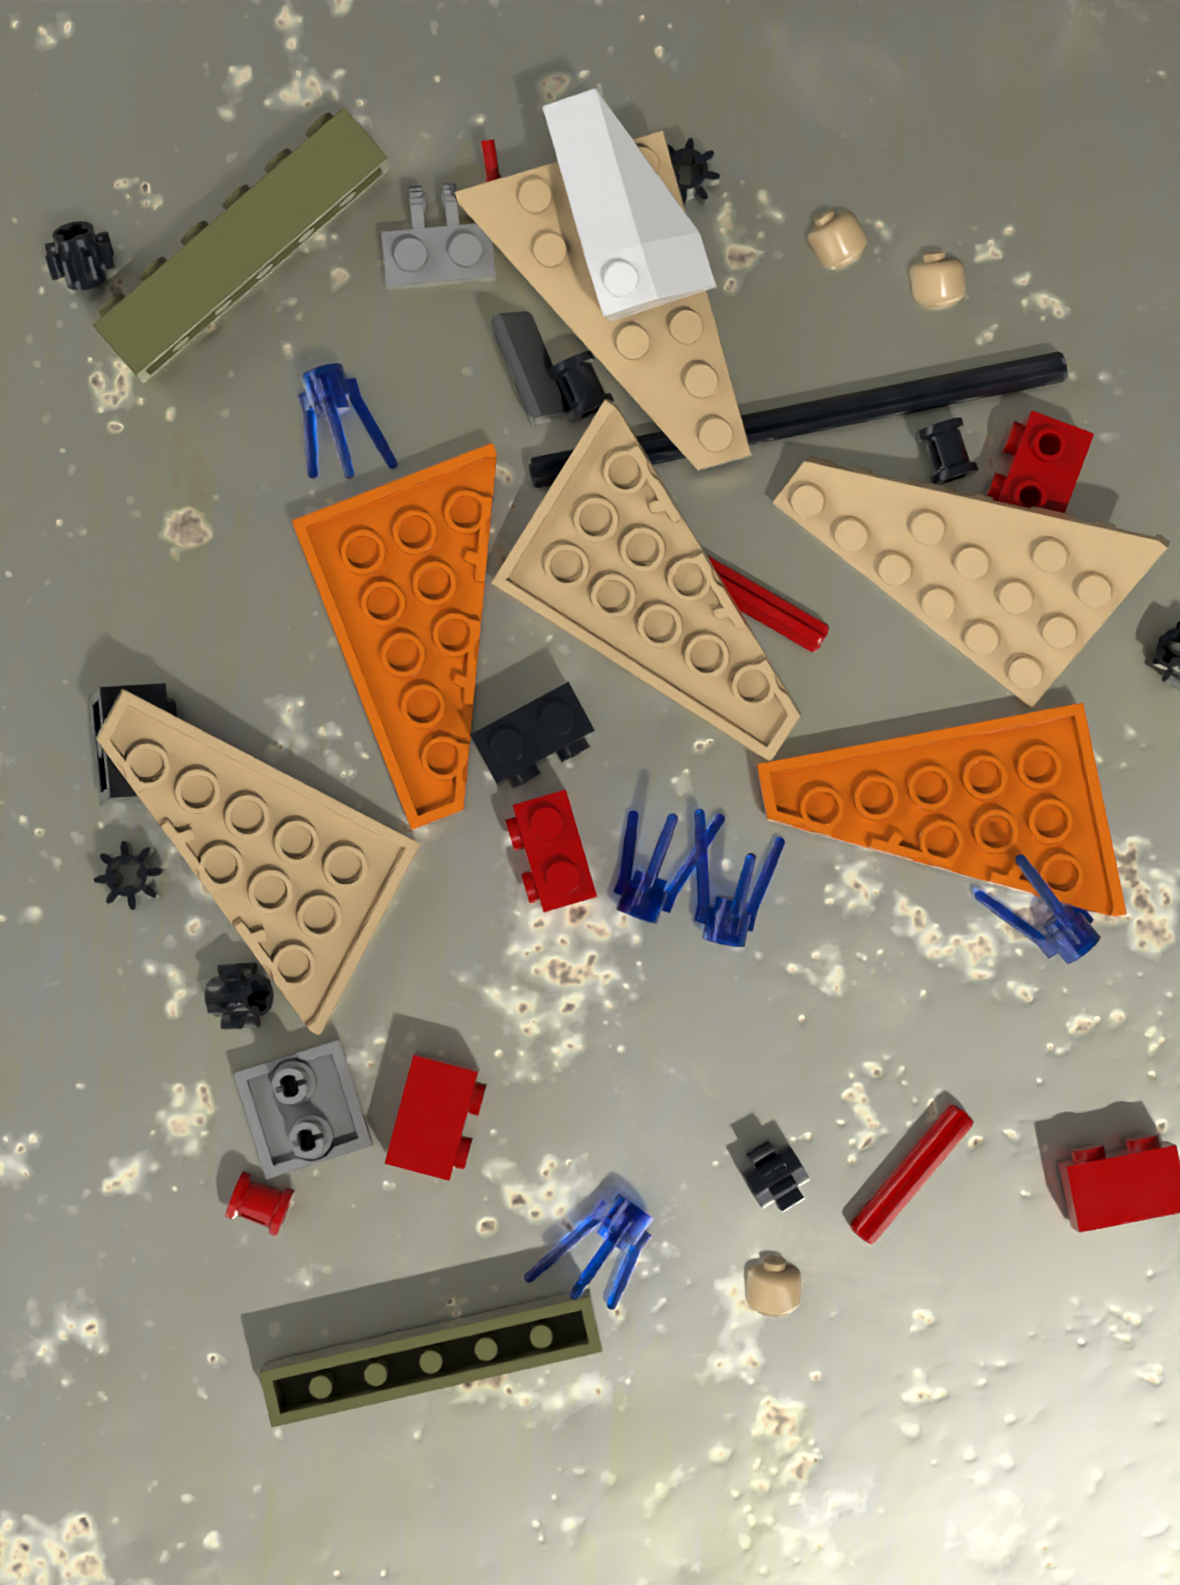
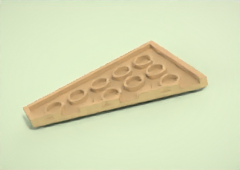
[455,130,752,471]
[491,399,802,762]
[772,456,1170,708]
[96,689,420,1036]

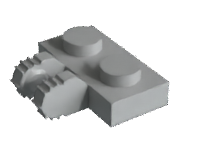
[381,182,496,290]

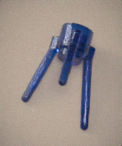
[298,363,398,480]
[694,809,785,947]
[613,810,725,924]
[974,854,1101,964]
[524,1193,653,1310]

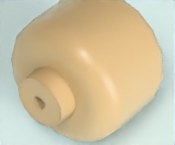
[807,209,868,269]
[909,251,966,308]
[746,1256,801,1317]

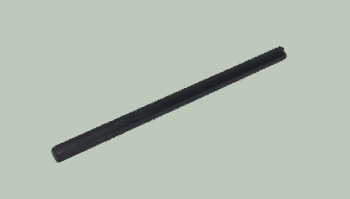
[528,351,1068,488]

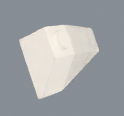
[542,88,717,322]

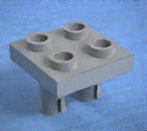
[233,1039,373,1179]

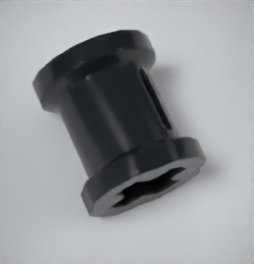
[548,351,615,422]
[916,417,979,485]

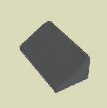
[491,311,570,427]

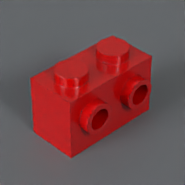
[985,410,1094,513]
[505,789,597,912]
[384,1052,487,1181]
[1058,1134,1180,1233]

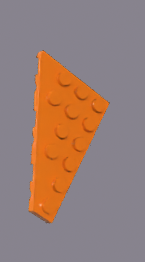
[292,443,497,830]
[756,703,1127,918]

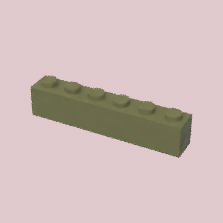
[92,108,391,384]
[259,1288,603,1428]

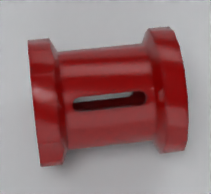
[225,1170,295,1237]

